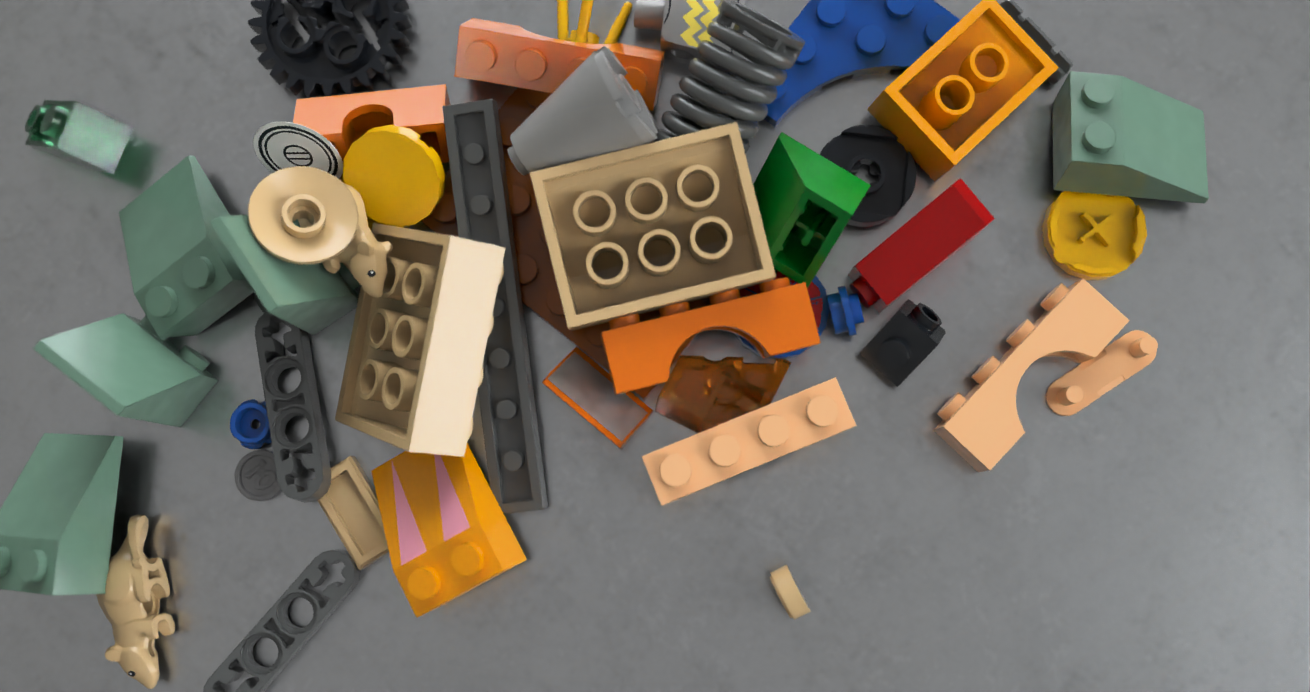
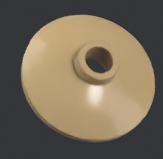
[248,166,358,265]

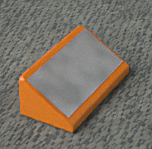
[542,346,653,449]

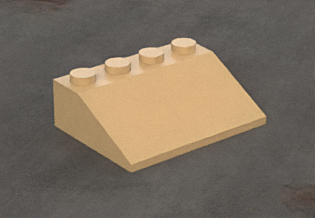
[530,122,776,331]
[335,223,505,457]

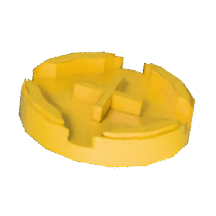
[1042,191,1147,281]

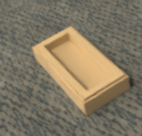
[317,456,389,570]

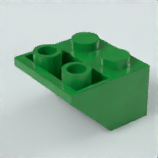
[753,132,871,288]

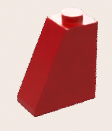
[848,178,995,313]

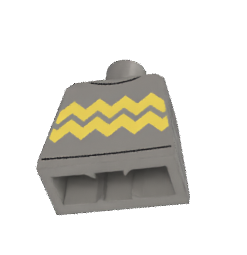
[634,0,746,77]

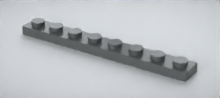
[442,99,548,514]

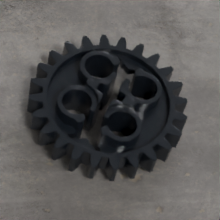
[248,0,412,98]

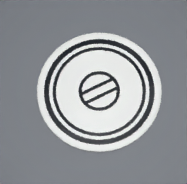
[253,122,343,179]

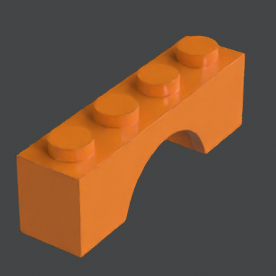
[454,18,666,111]
[600,277,821,395]

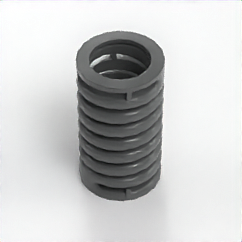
[650,0,806,153]

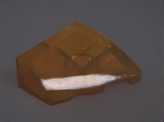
[655,355,791,433]

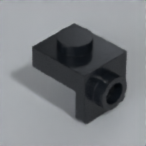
[860,299,946,387]

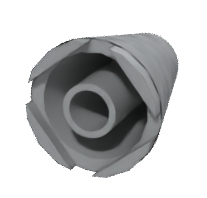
[508,46,658,176]

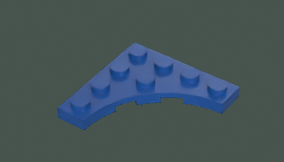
[737,0,960,128]

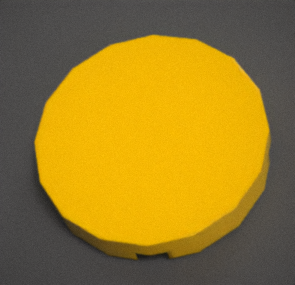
[343,125,446,227]

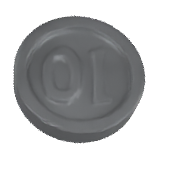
[235,450,282,501]

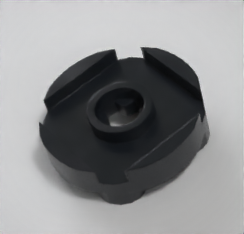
[820,125,916,227]

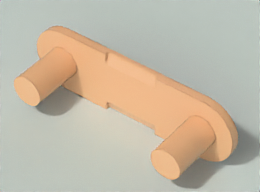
[1046,330,1158,416]

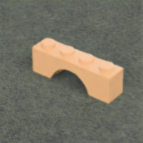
[933,278,1130,472]
[641,377,857,506]

